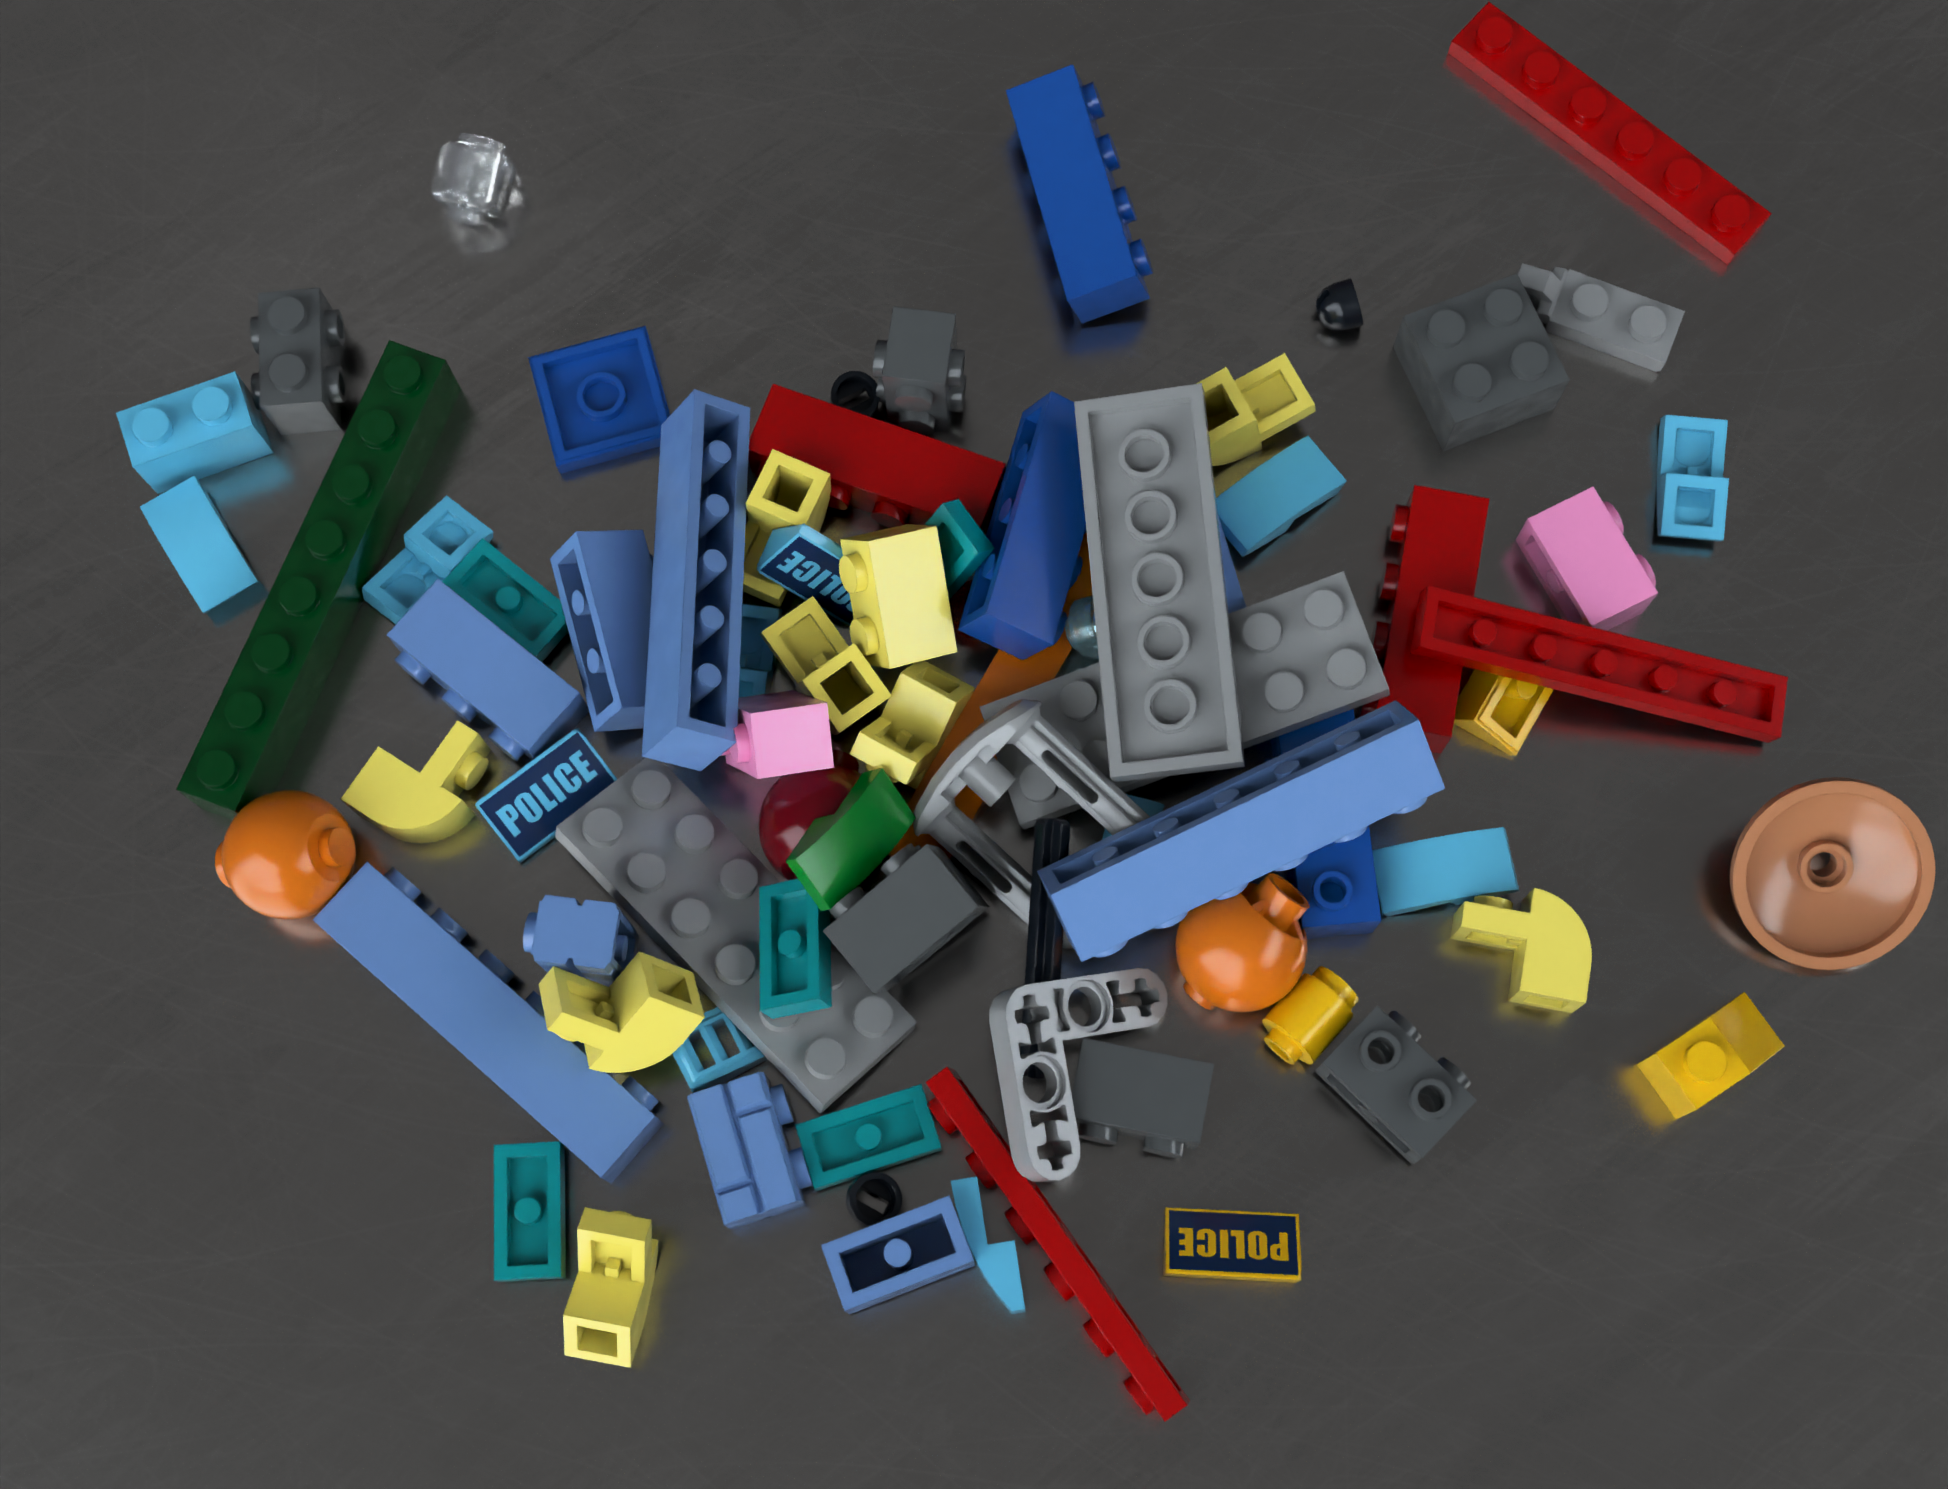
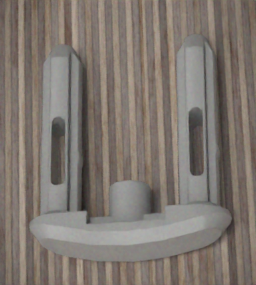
[913,699,1150,949]

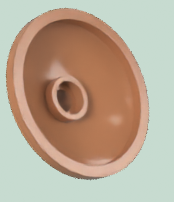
[1730,777,1935,970]

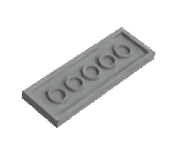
[1074,383,1245,782]
[980,571,1390,829]
[555,758,917,1114]

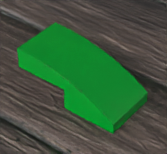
[786,768,916,911]

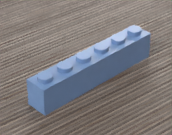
[642,389,750,771]
[1037,700,1445,962]
[313,862,664,1184]

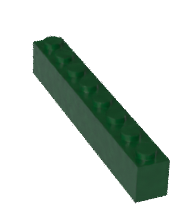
[176,340,462,820]

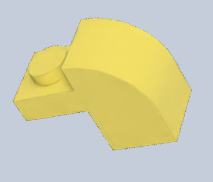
[1196,353,1316,466]
[743,449,831,607]
[760,596,892,735]
[850,660,975,789]
[341,720,491,843]
[1450,888,1592,1013]
[538,951,705,1073]
[563,1207,658,1368]

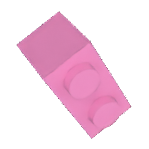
[1515,486,1658,631]
[721,690,834,779]

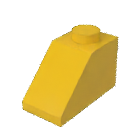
[1636,992,1785,1119]

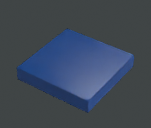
[528,326,671,474]

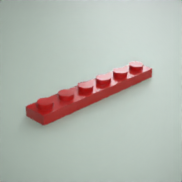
[1448,2,1772,265]
[1410,585,1788,743]
[925,1067,1190,1421]

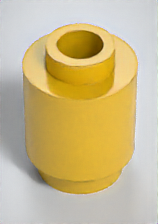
[1262,966,1359,1065]

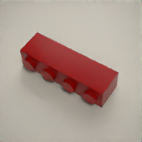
[748,384,1006,535]
[1359,485,1490,754]

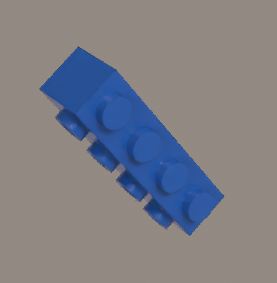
[1006,64,1153,324]
[958,391,1087,660]
[1264,709,1382,939]

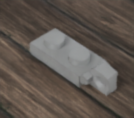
[1517,263,1685,372]

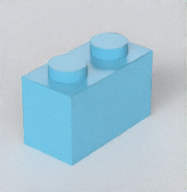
[116,371,274,494]

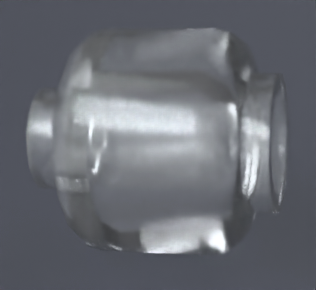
[431,133,516,227]

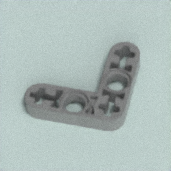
[989,968,1168,1182]

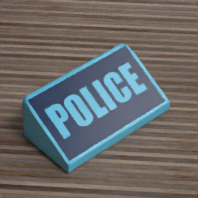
[757,523,854,626]
[475,728,617,863]

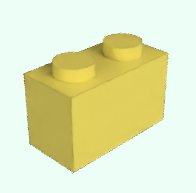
[839,524,958,669]

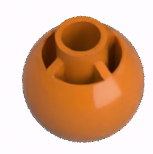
[215,790,356,920]
[1175,872,1310,1013]

